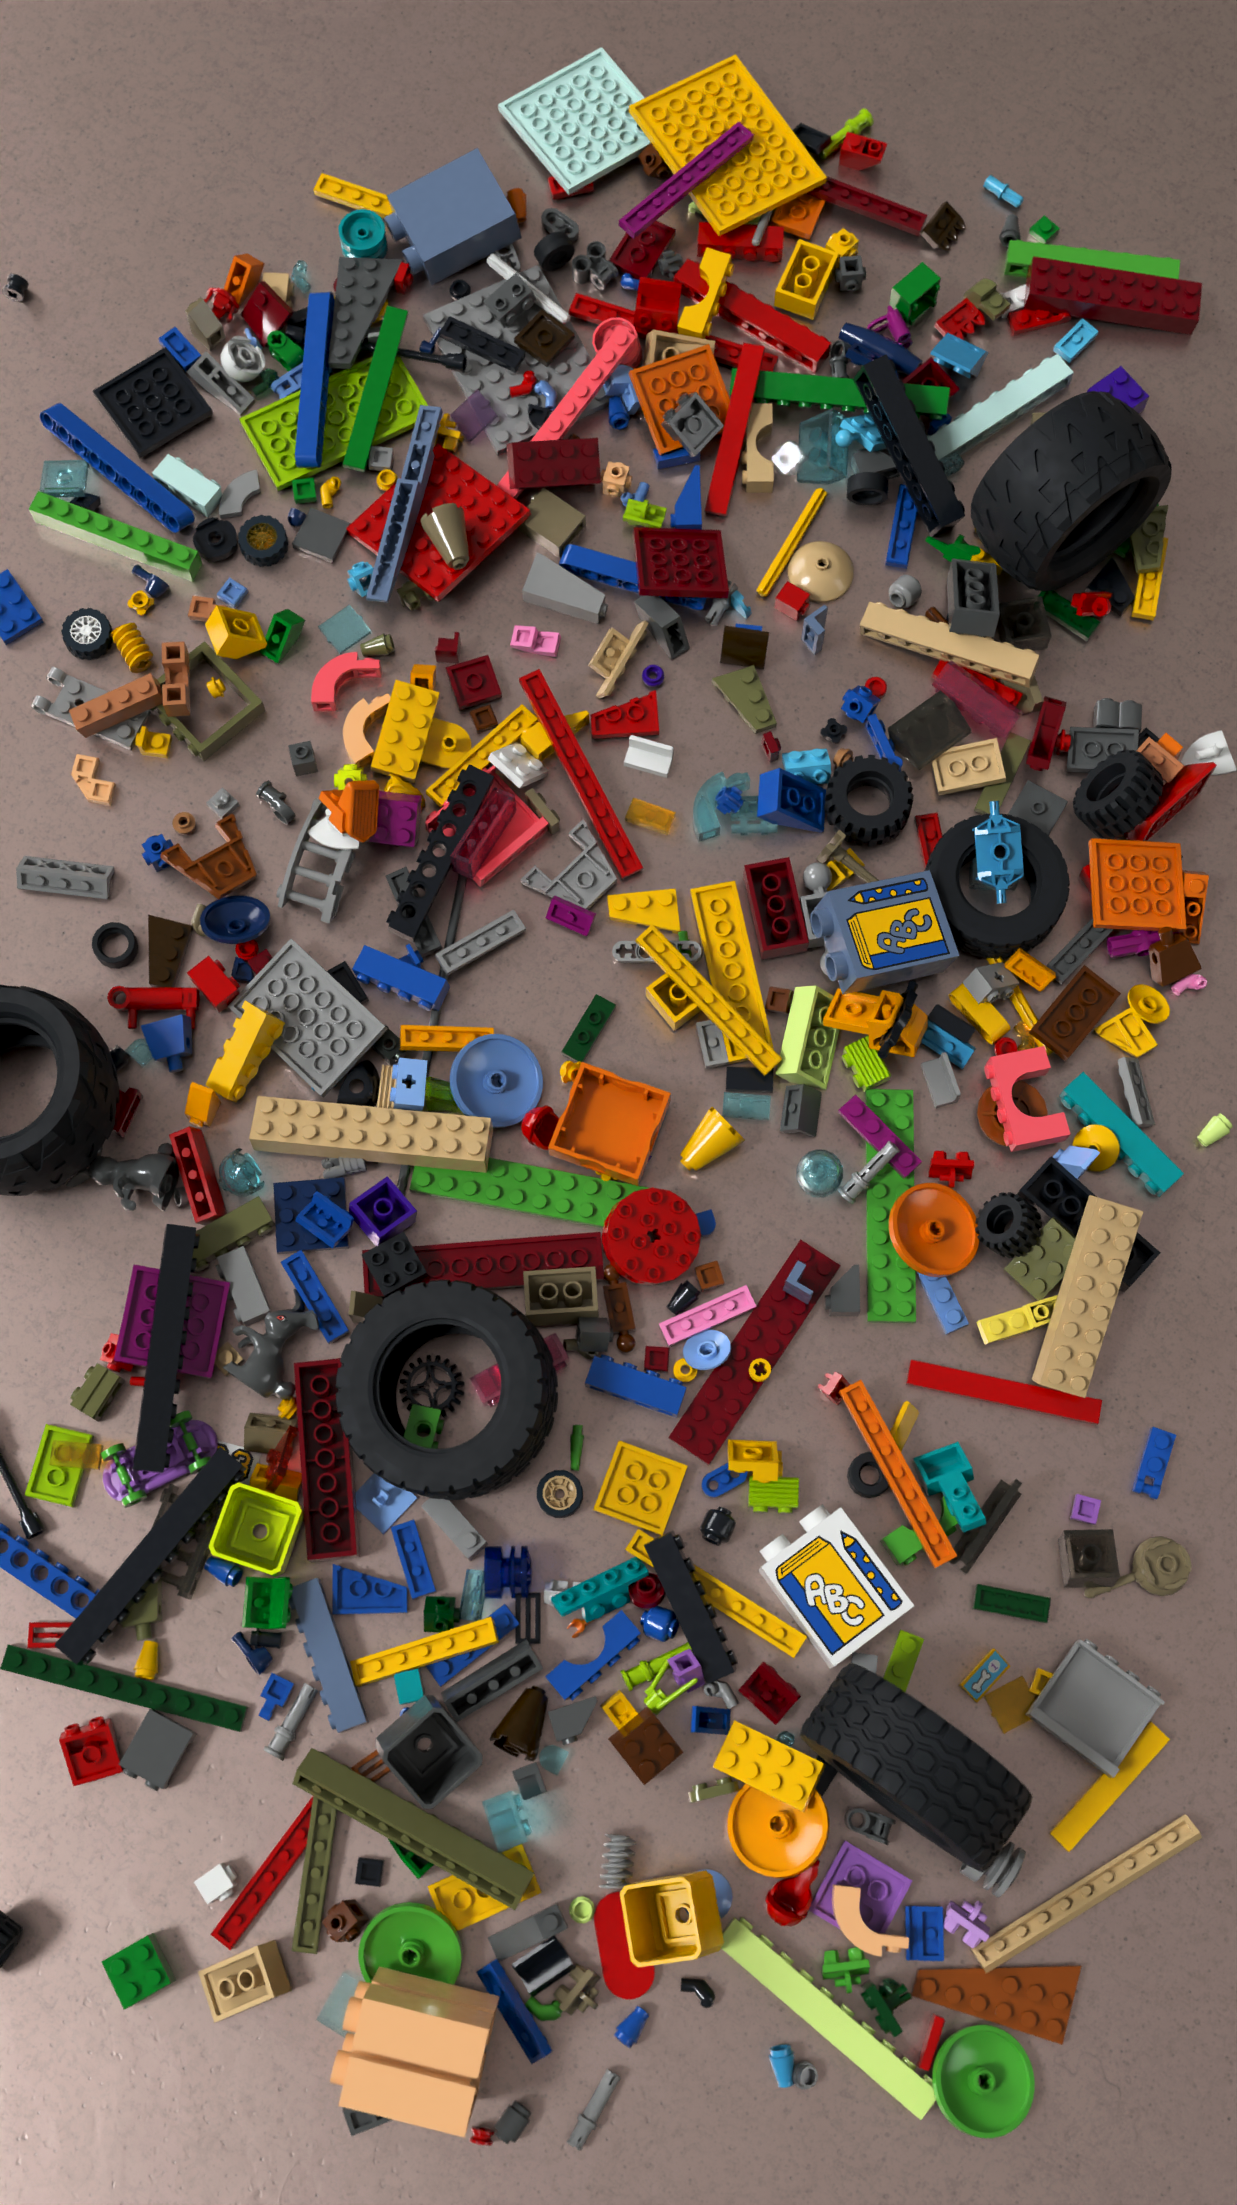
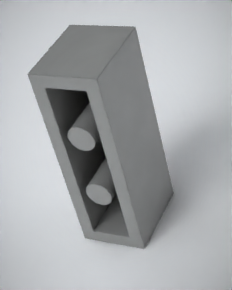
[216,1246,272,1326]

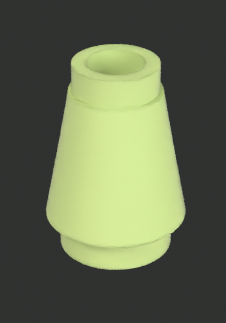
[1197,1113,1233,1147]

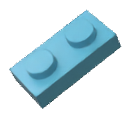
[1053,318,1099,363]

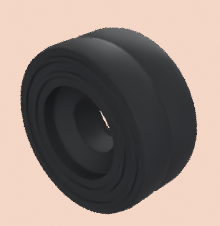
[534,231,575,271]

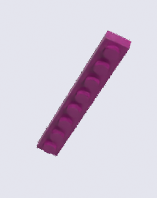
[618,121,754,239]

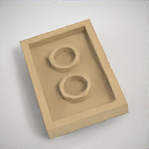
[930,738,1006,796]

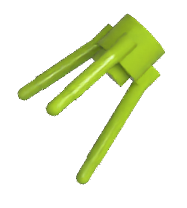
[644,1655,698,1715]

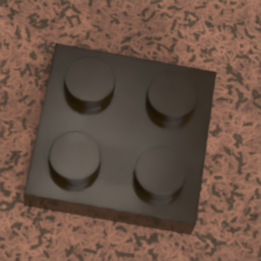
[514,309,575,367]

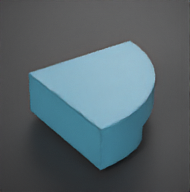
[730,590,752,619]

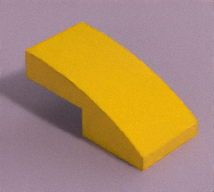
[827,848,865,891]
[600,1690,638,1730]

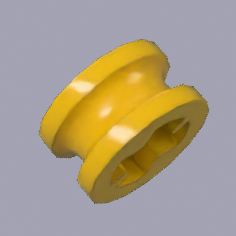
[749,1358,771,1382]

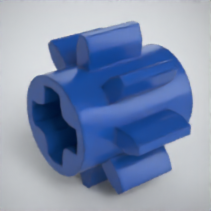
[715,786,744,814]

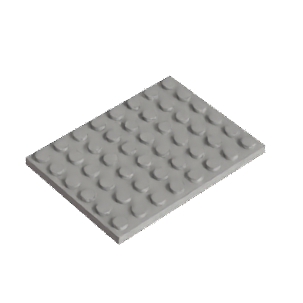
[423,265,612,455]

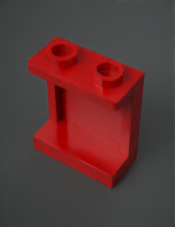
[633,277,682,333]

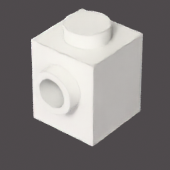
[194,1863,237,1904]

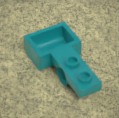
[913,1442,986,1532]

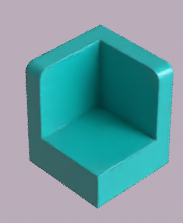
[394,1668,425,1705]

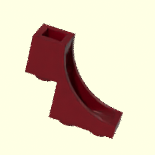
[1026,696,1066,771]

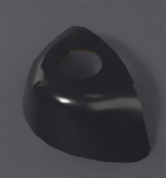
[337,1060,380,1107]

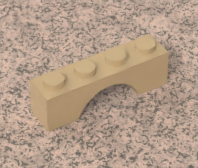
[742,403,774,493]

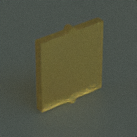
[984,1675,1035,1734]

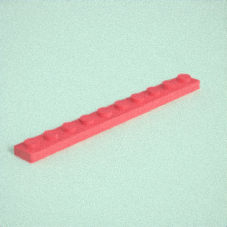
[497,326,637,499]

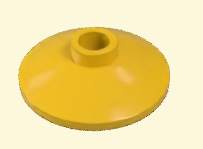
[1128,984,1170,1024]
[1073,1124,1120,1171]

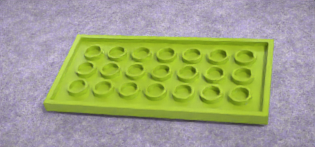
[239,356,428,491]

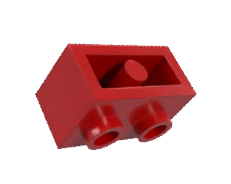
[187,956,240,1013]

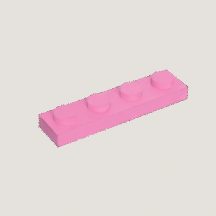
[659,1285,757,1347]

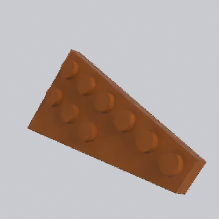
[911,1965,1081,2045]

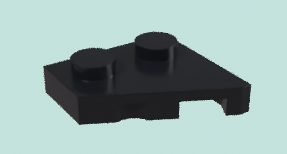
[1085,558,1135,617]

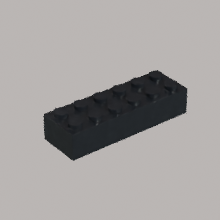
[1017,1157,1161,1292]

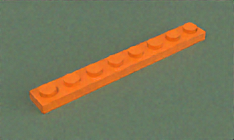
[839,1380,957,1568]

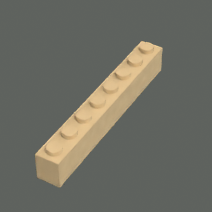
[860,602,1039,688]

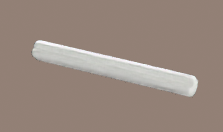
[487,254,570,325]

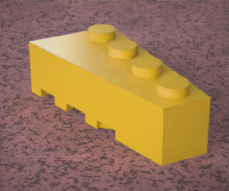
[205,1000,285,1102]

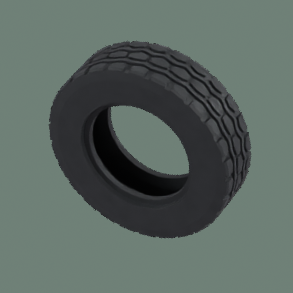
[925,813,1070,959]

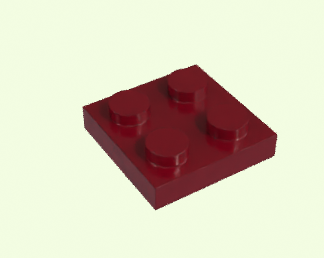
[445,655,502,710]

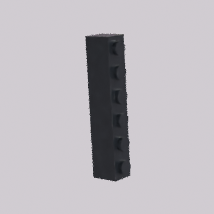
[644,1531,738,1684]

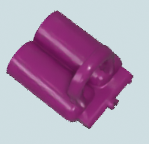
[867,305,913,349]

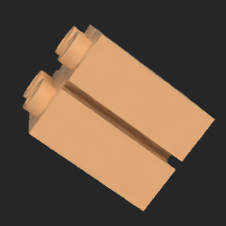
[330,1966,500,2138]

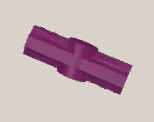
[1107,930,1180,959]

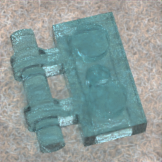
[730,796,777,836]

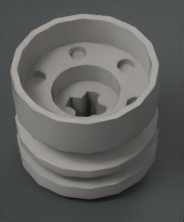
[960,1842,1026,1898]

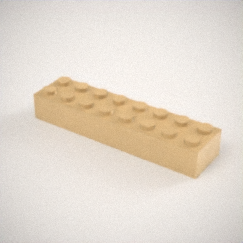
[1032,1195,1143,1398]

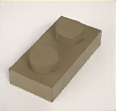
[525,788,560,835]

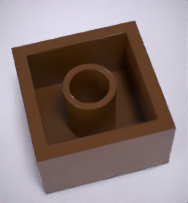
[608,1707,684,1785]

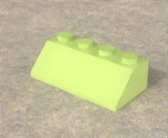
[776,985,840,1090]

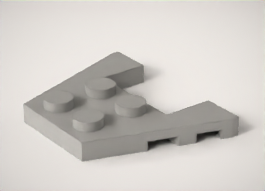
[521,820,617,910]

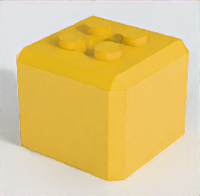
[620,1870,724,1967]

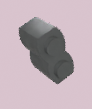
[1093,698,1142,733]

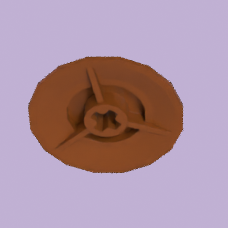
[977,1081,1048,1147]

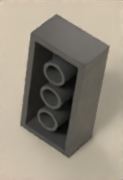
[947,558,1000,637]

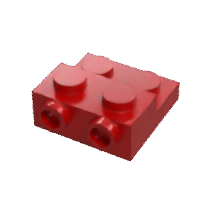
[59,1716,124,1787]

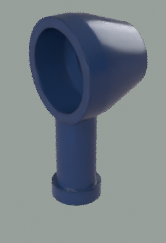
[132,564,170,598]
[231,1632,273,1675]

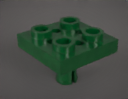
[860,1980,912,2038]

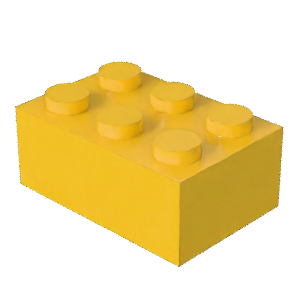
[774,239,839,320]

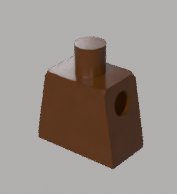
[1149,927,1202,987]

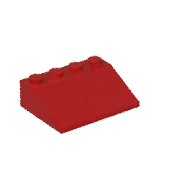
[1123,762,1217,841]

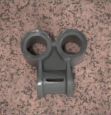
[572,241,619,290]

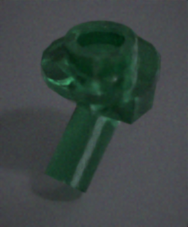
[252,368,279,396]

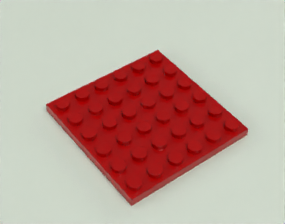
[346,444,531,602]

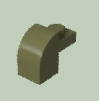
[963,278,1010,321]

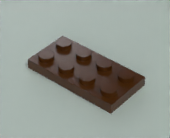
[1029,965,1121,1062]

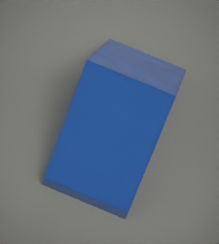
[690,1706,731,1735]

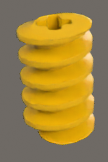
[110,623,153,673]

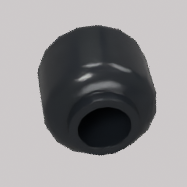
[700,1507,736,1546]

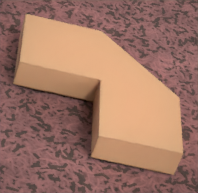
[71,754,116,806]

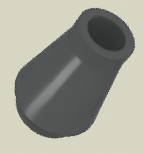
[999,214,1021,247]

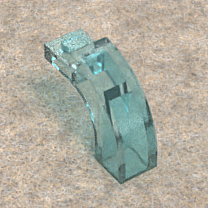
[693,771,751,842]

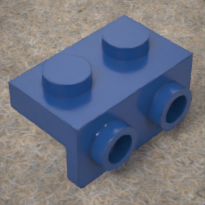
[295,1191,354,1248]

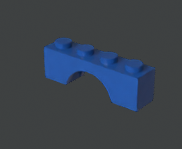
[545,1610,641,1701]

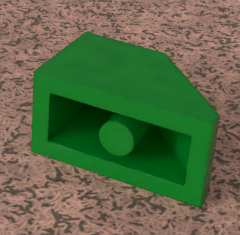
[260,609,305,664]

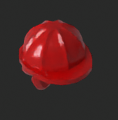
[521,1105,559,1150]
[765,1859,820,1926]

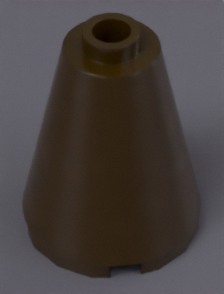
[489,1686,548,1761]

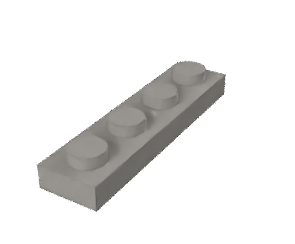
[435,910,526,976]

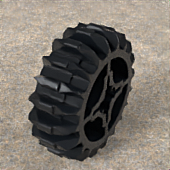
[399,1355,465,1418]

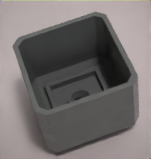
[375,1695,483,1809]

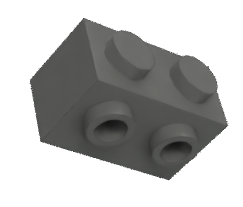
[484,273,537,328]

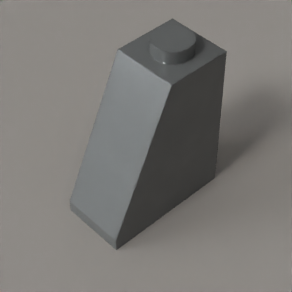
[634,596,690,660]

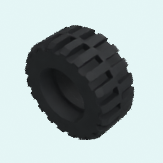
[1073,750,1164,839]
[824,755,914,847]

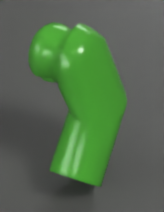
[524,1996,563,2021]

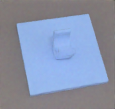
[355,1473,417,1534]

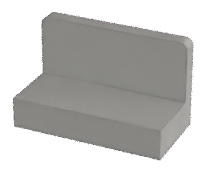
[920,1052,961,1108]

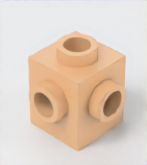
[601,461,633,498]

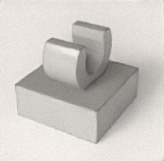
[206,787,239,819]

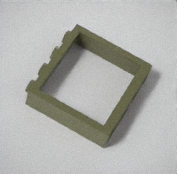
[150,641,265,761]

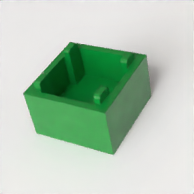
[889,262,941,327]

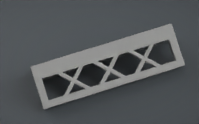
[16,856,114,899]

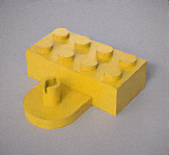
[371,680,471,784]

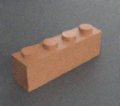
[69,673,163,738]

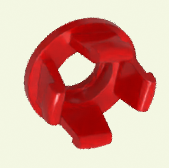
[204,287,240,323]

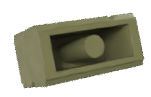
[70,1363,125,1422]

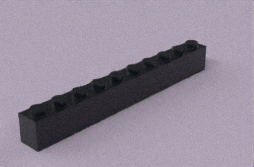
[132,1224,200,1473]
[54,1447,246,1666]

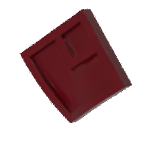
[240,281,294,347]

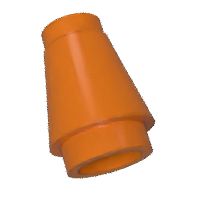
[506,188,527,223]

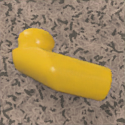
[320,476,341,509]

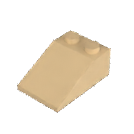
[643,330,715,366]
[198,1940,292,2023]

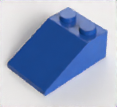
[757,768,826,833]

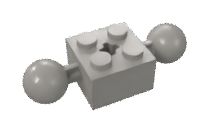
[800,862,832,976]

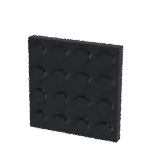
[93,347,213,458]

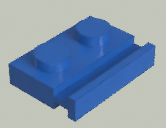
[905,1906,944,1961]

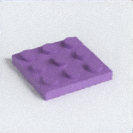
[809,1840,912,1934]

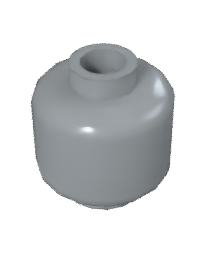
[889,575,922,608]

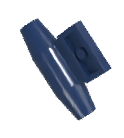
[838,322,922,375]

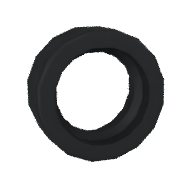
[847,472,889,505]
[92,922,138,969]

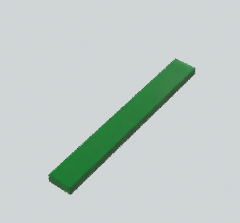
[343,305,408,472]

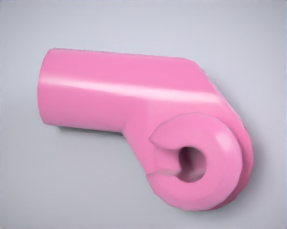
[1171,974,1207,996]

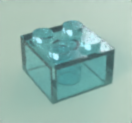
[482,1790,532,1852]

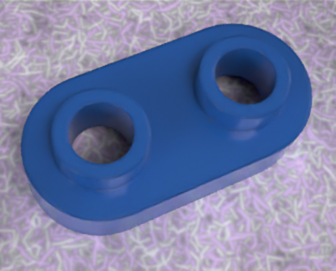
[701,1463,748,1498]

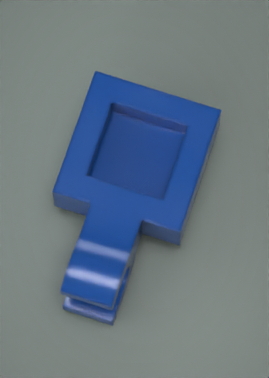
[258,1673,295,1721]

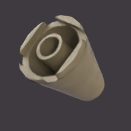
[421,503,469,570]

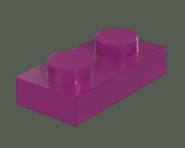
[546,896,596,936]

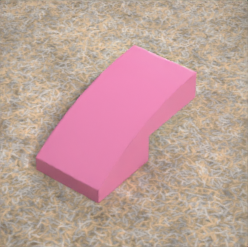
[510,625,561,657]

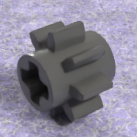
[658,250,683,279]

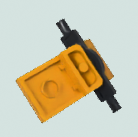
[823,981,928,1059]

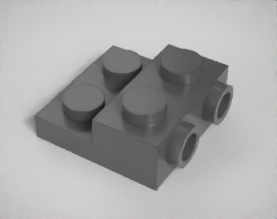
[661,392,724,457]

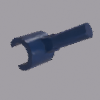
[419,327,442,354]

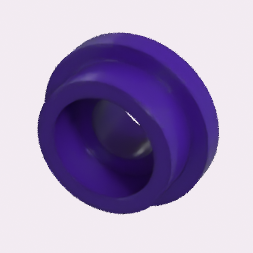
[642,665,664,687]

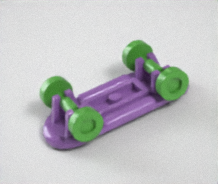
[101,1410,218,1508]

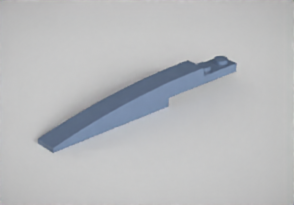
[366,405,443,603]

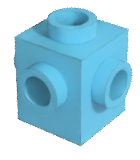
[347,562,374,597]

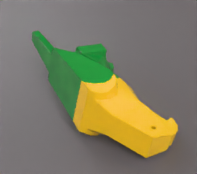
[925,534,1003,575]

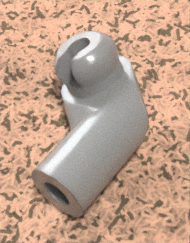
[704,1680,739,1709]

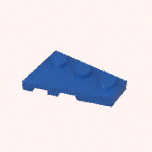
[332,1564,408,1615]

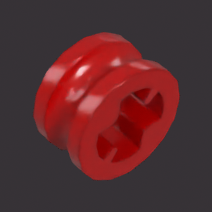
[469,2126,495,2146]

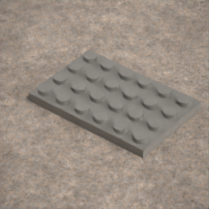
[228,939,388,1098]

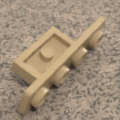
[588,621,649,699]

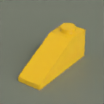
[520,710,590,762]

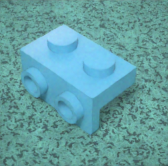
[782,748,831,784]

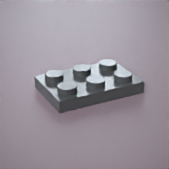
[1067,727,1139,773]

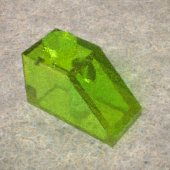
[425,1077,457,1113]

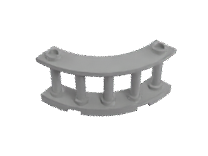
[277,798,362,923]

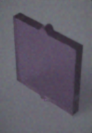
[450,389,498,442]

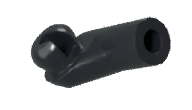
[681,1978,715,2008]

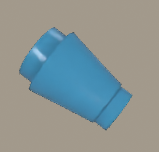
[769,2044,794,2088]

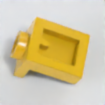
[135,726,172,759]

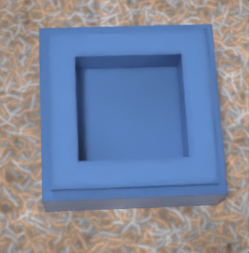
[217,578,248,609]

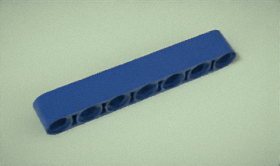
[559,544,707,610]

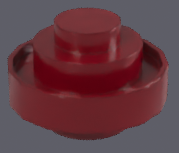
[628,1573,665,1609]

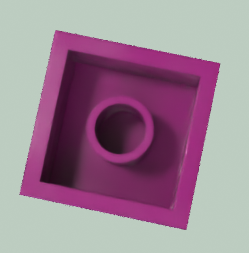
[369,791,422,847]

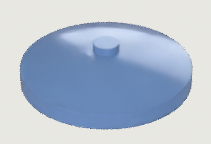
[450,1034,543,1128]

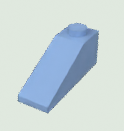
[1053,1145,1100,1179]

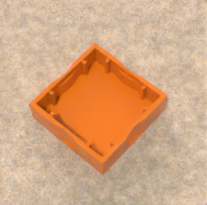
[548,1062,671,1186]

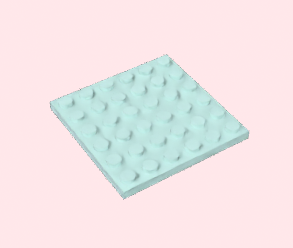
[498,47,650,195]

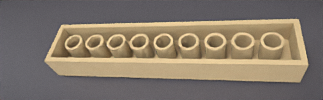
[249,1096,493,1173]

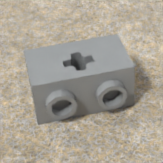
[962,962,1019,1004]

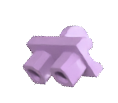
[943,1900,990,1949]

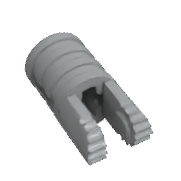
[322,1157,367,1179]

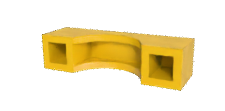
[677,248,734,339]

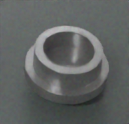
[792,2061,818,2090]

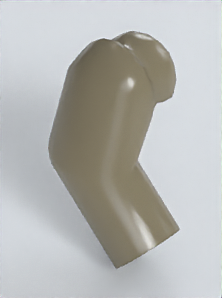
[191,904,207,937]

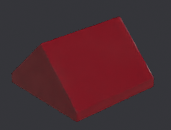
[902,357,960,417]

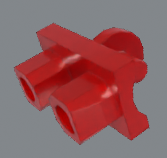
[1071,592,1112,617]
[928,1151,974,1188]

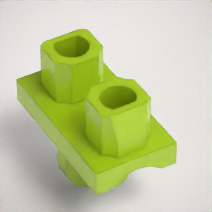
[623,499,667,528]

